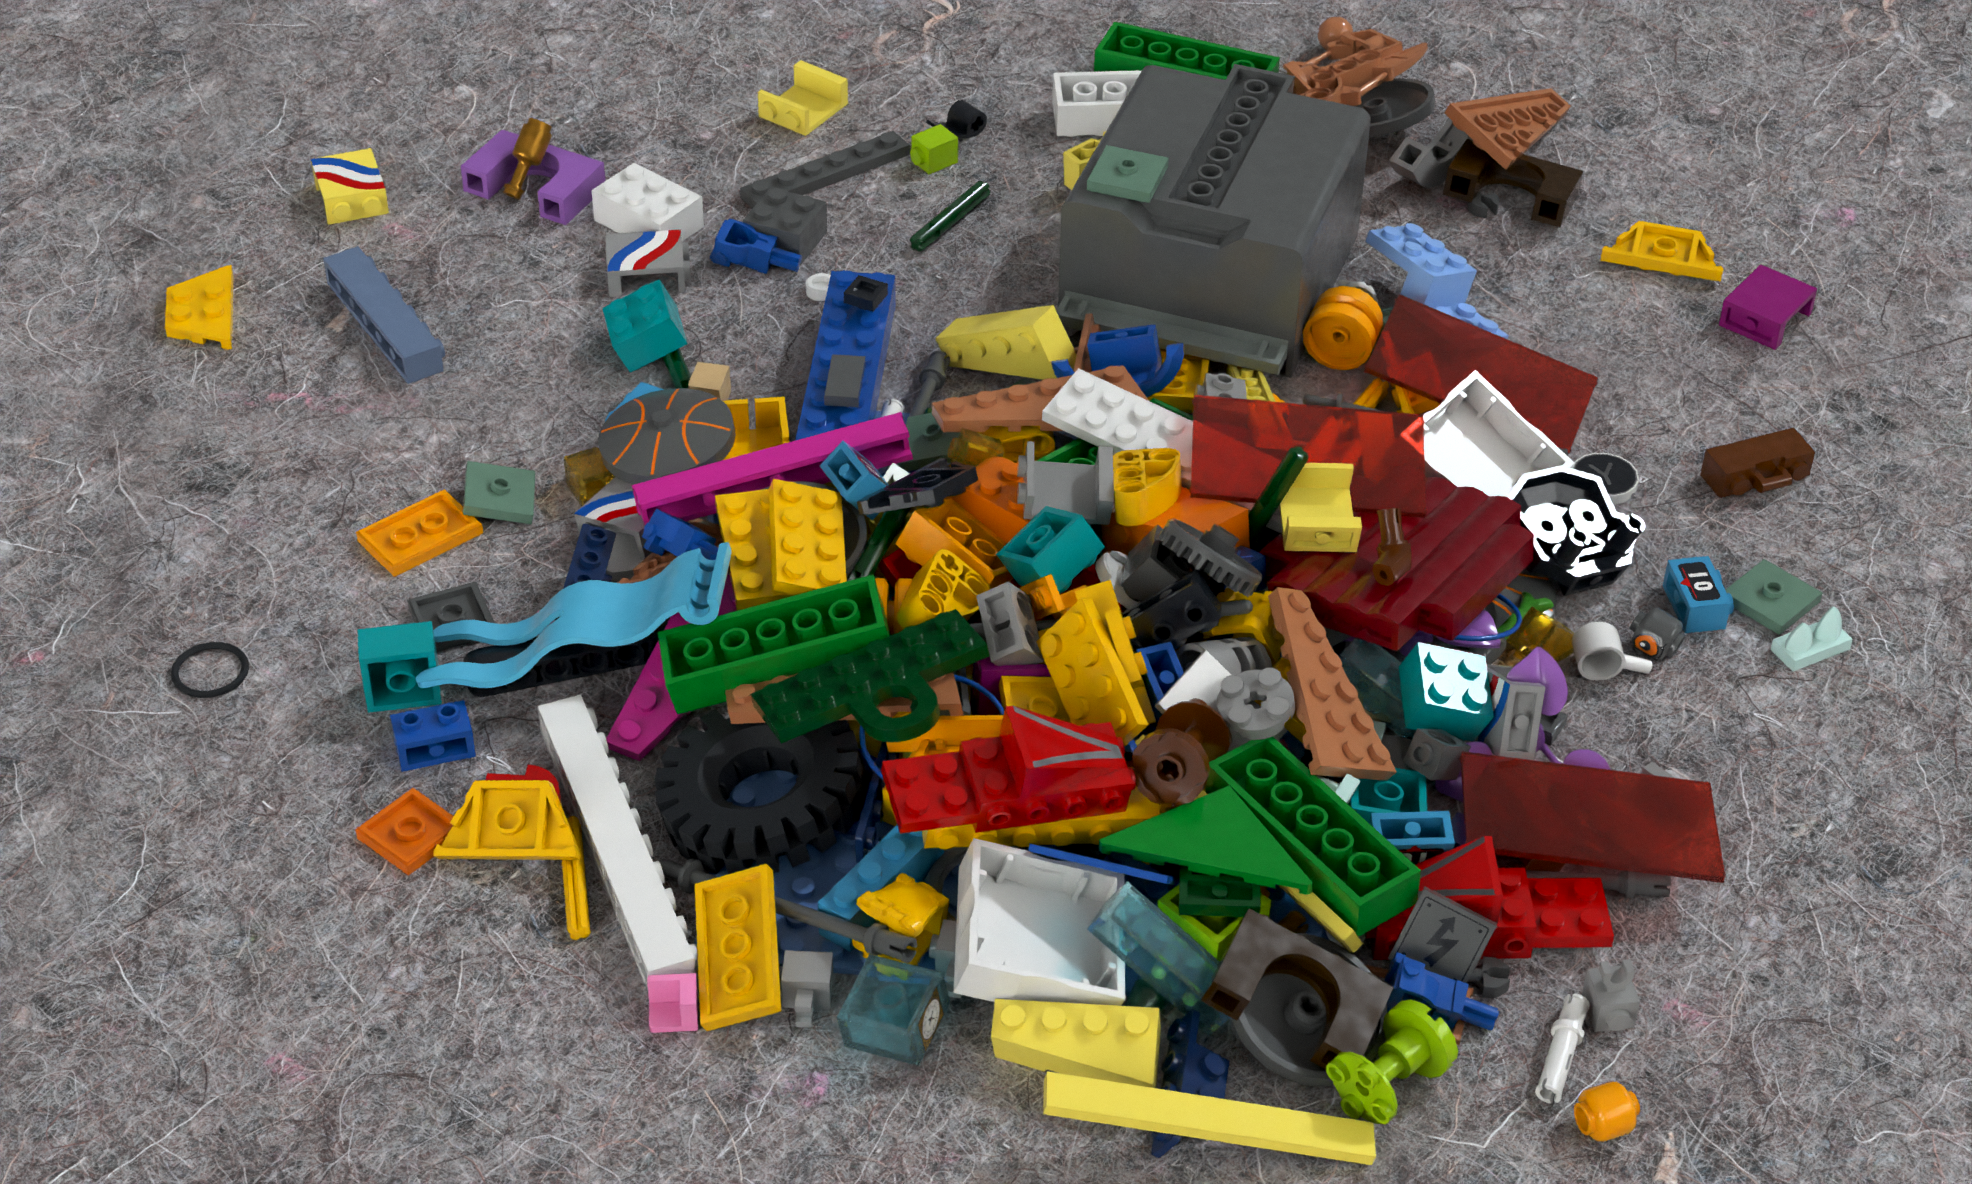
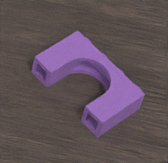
[461,130,605,225]

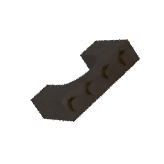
[1442,139,1583,228]
[1201,908,1393,1069]

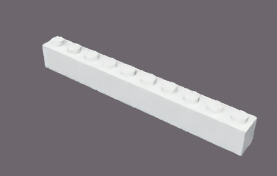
[538,695,698,990]

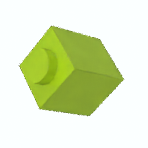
[910,124,958,175]

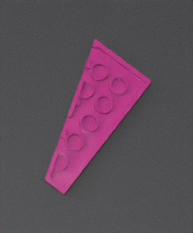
[606,575,738,761]

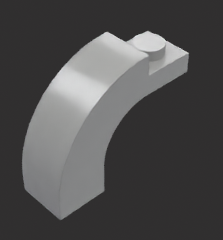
[1389,118,1473,188]

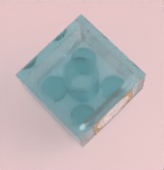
[836,954,950,1066]

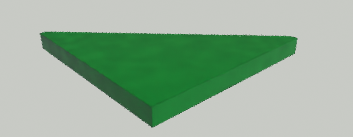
[1099,785,1313,895]

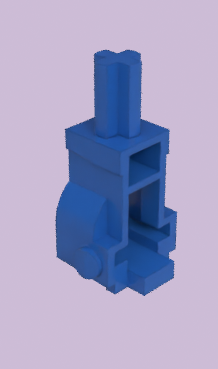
[710,218,802,274]
[641,509,718,560]
[1384,952,1499,1031]

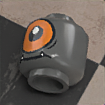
[1629,607,1686,661]

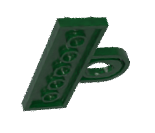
[750,609,990,744]

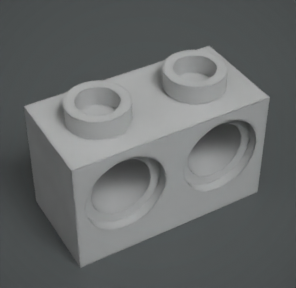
[976,582,1044,666]

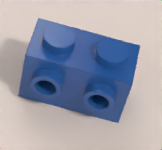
[390,700,476,772]

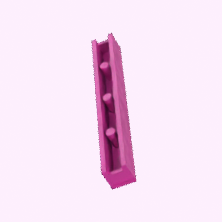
[631,412,913,526]

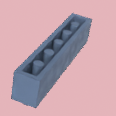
[323,246,445,384]

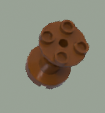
[1131,698,1233,807]

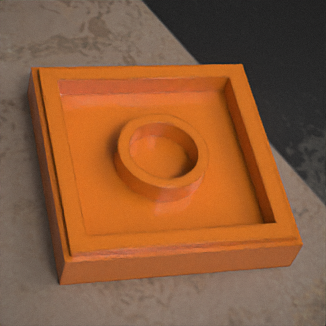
[355,788,453,876]

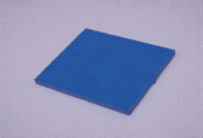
[1028,844,1179,886]

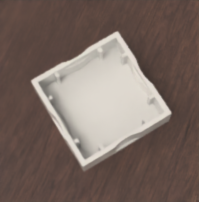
[1382,370,1574,496]
[954,838,1125,1006]

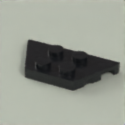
[857,458,978,515]

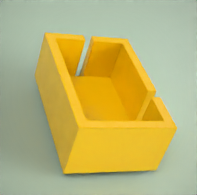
[723,396,790,460]

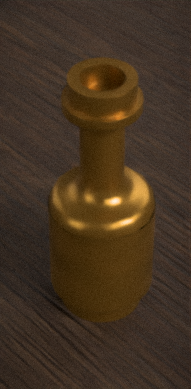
[503,118,552,200]

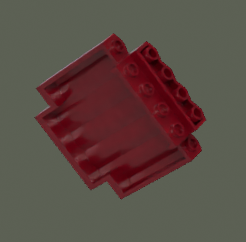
[1259,468,1535,651]

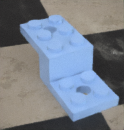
[1365,223,1509,354]

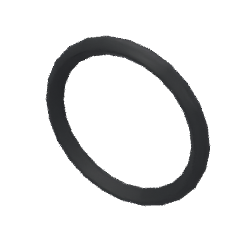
[171,642,249,698]

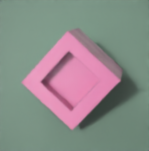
[647,973,698,1033]

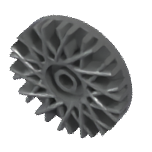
[1157,518,1262,597]

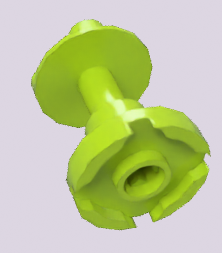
[1326,999,1458,1124]

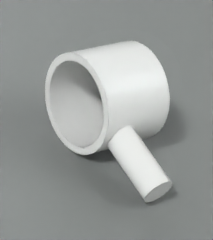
[1572,622,1652,680]

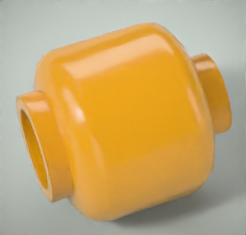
[1574,1082,1640,1141]

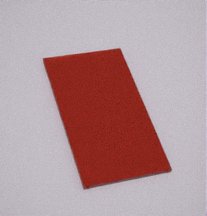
[1364,295,1598,456]
[1189,395,1427,518]
[1459,751,1726,883]

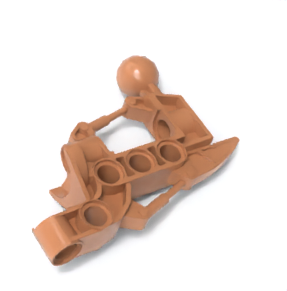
[1283,17,1428,106]

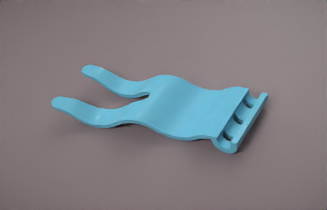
[416,542,732,688]

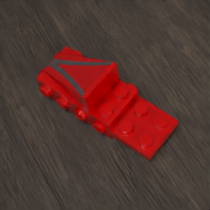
[881,706,1136,834]
[1364,836,1614,960]

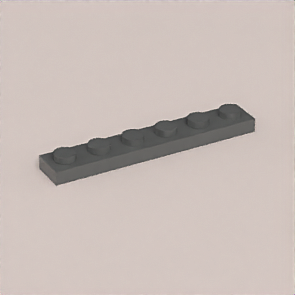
[740,131,910,209]

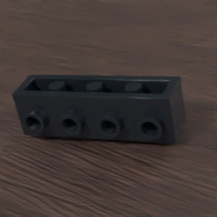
[1121,569,1222,653]

